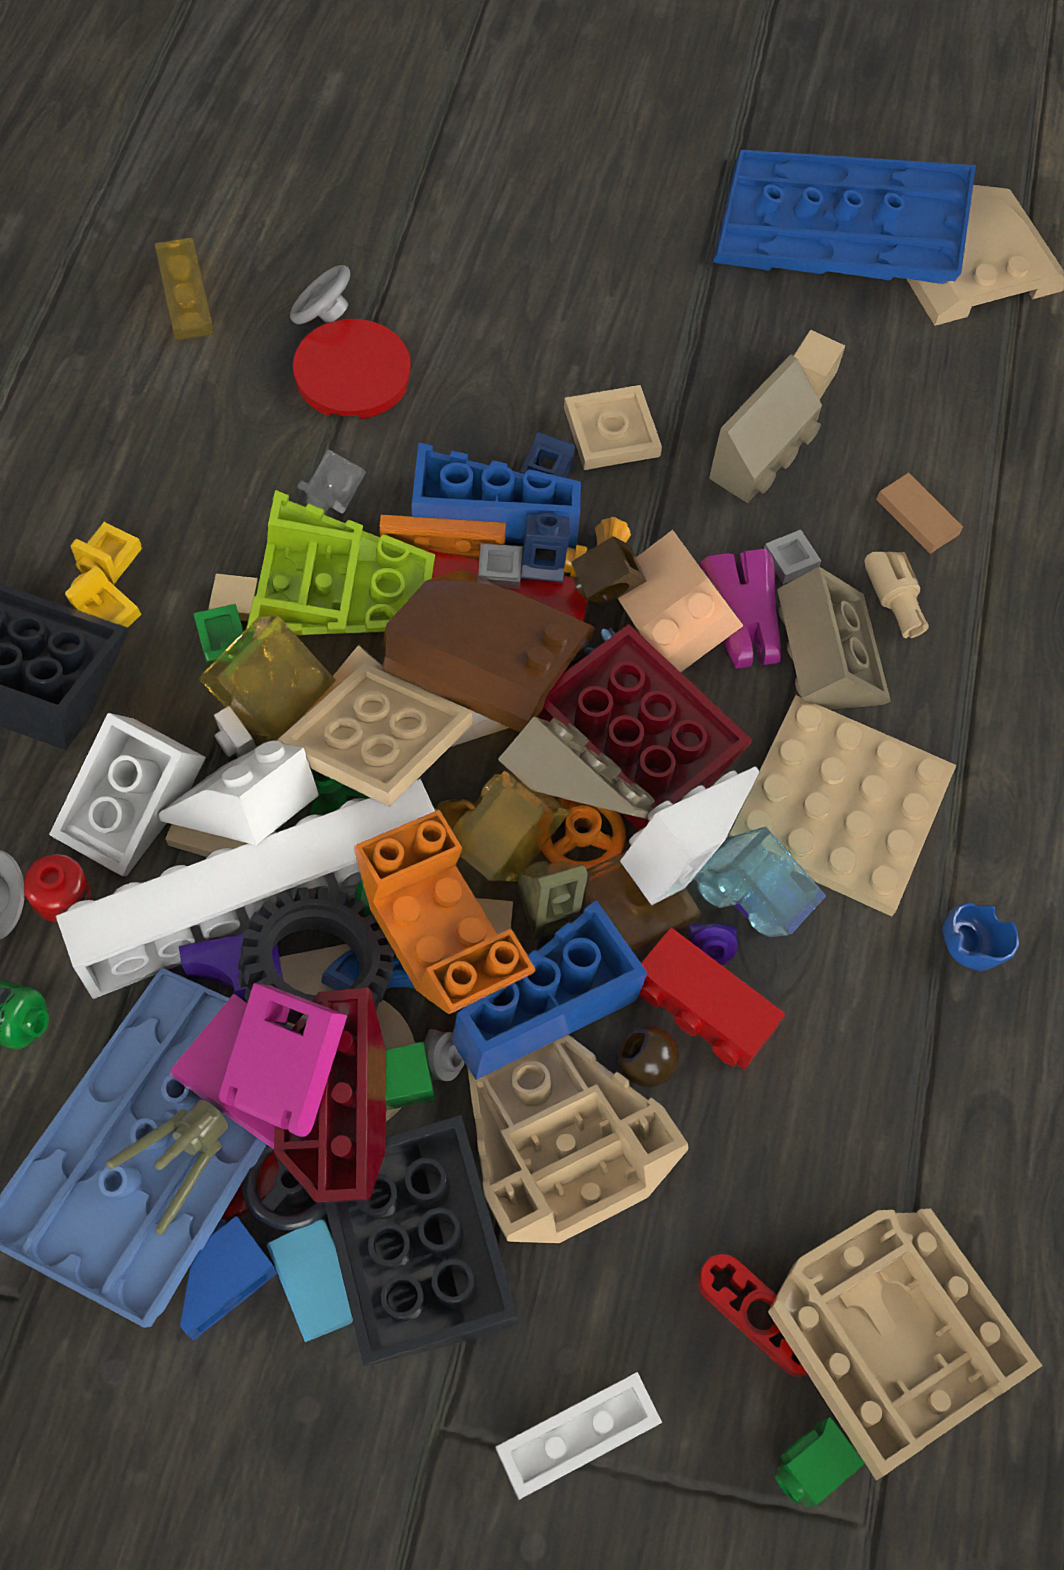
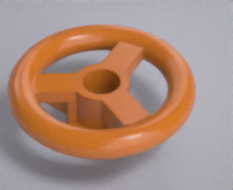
[537,797,626,875]

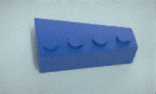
[452,900,647,1080]

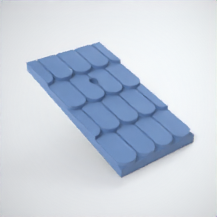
[0,967,293,1327]

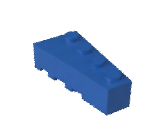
[412,442,581,546]

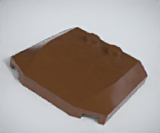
[383,569,595,732]

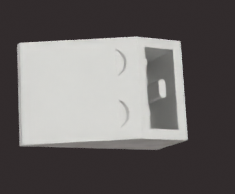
[620,766,759,905]

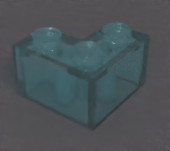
[694,826,826,938]

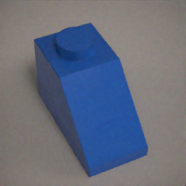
[180,1216,278,1341]

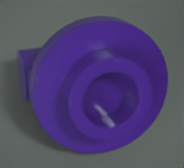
[688,924,738,965]

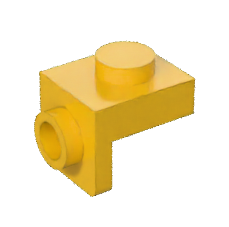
[70,522,142,585]
[65,566,142,628]

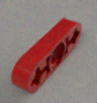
[698,1254,808,1377]

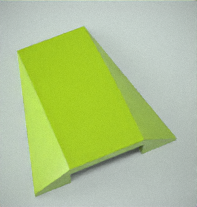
[246,490,435,637]

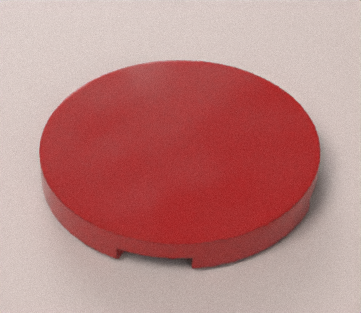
[293,319,411,419]

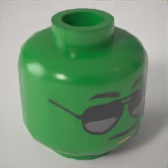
[0,980,49,1050]

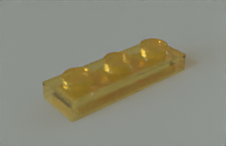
[155,238,214,340]

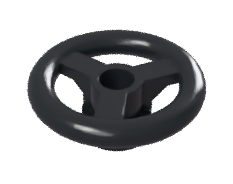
[242,1145,327,1230]

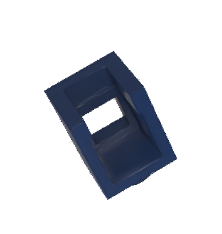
[519,432,575,478]
[521,513,569,583]

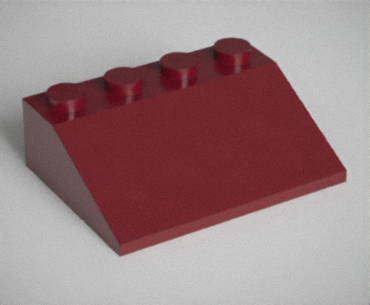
[538,624,752,831]

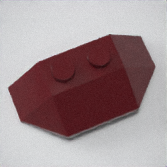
[274,988,386,1203]

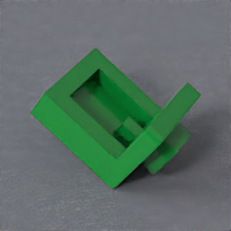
[193,604,249,670]

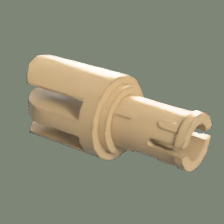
[865,552,929,638]

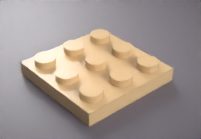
[277,663,473,807]

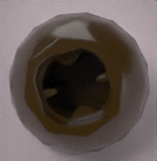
[618,1027,679,1087]

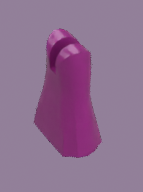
[698,549,781,669]

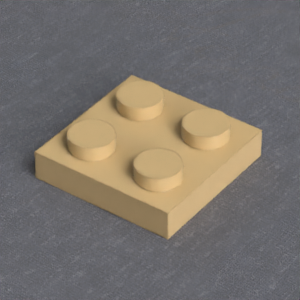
[564,385,662,470]

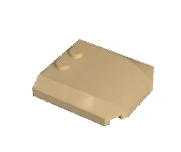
[907,185,1064,326]
[768,1209,1042,1480]

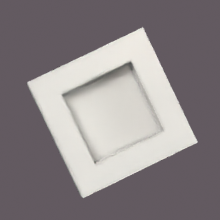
[214,706,256,758]

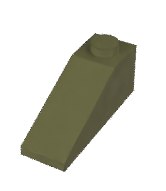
[517,861,588,940]

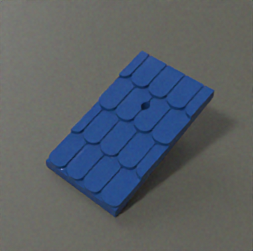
[713,150,976,284]

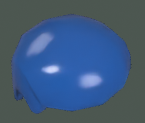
[941,902,1019,971]

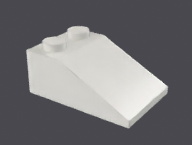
[49,713,206,876]
[158,741,319,845]

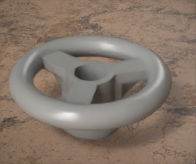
[290,265,351,324]

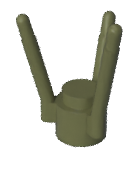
[106,1100,228,1235]

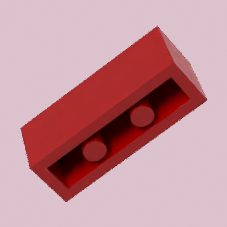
[639,927,785,1070]

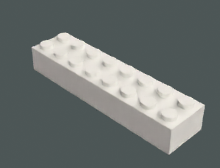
[56,779,435,999]

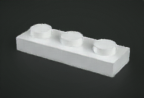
[496,1372,662,1500]

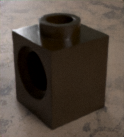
[571,536,646,606]

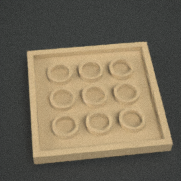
[727,695,956,916]

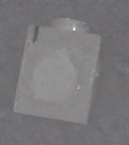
[297,449,366,514]

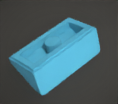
[267,1218,353,1342]

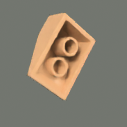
[618,530,743,672]

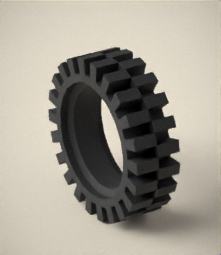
[238,887,394,1027]

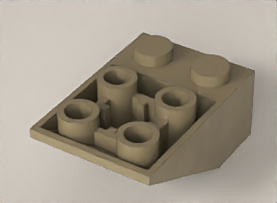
[498,716,655,819]

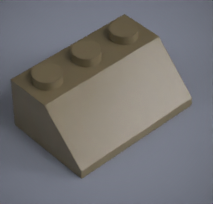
[709,354,822,504]
[777,567,891,710]

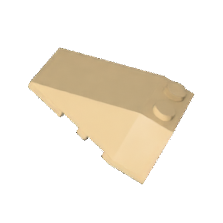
[468,1035,688,1243]

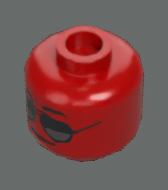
[24,854,91,923]

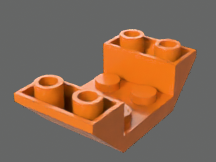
[354,810,536,1014]

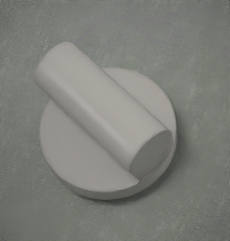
[424,1029,465,1081]

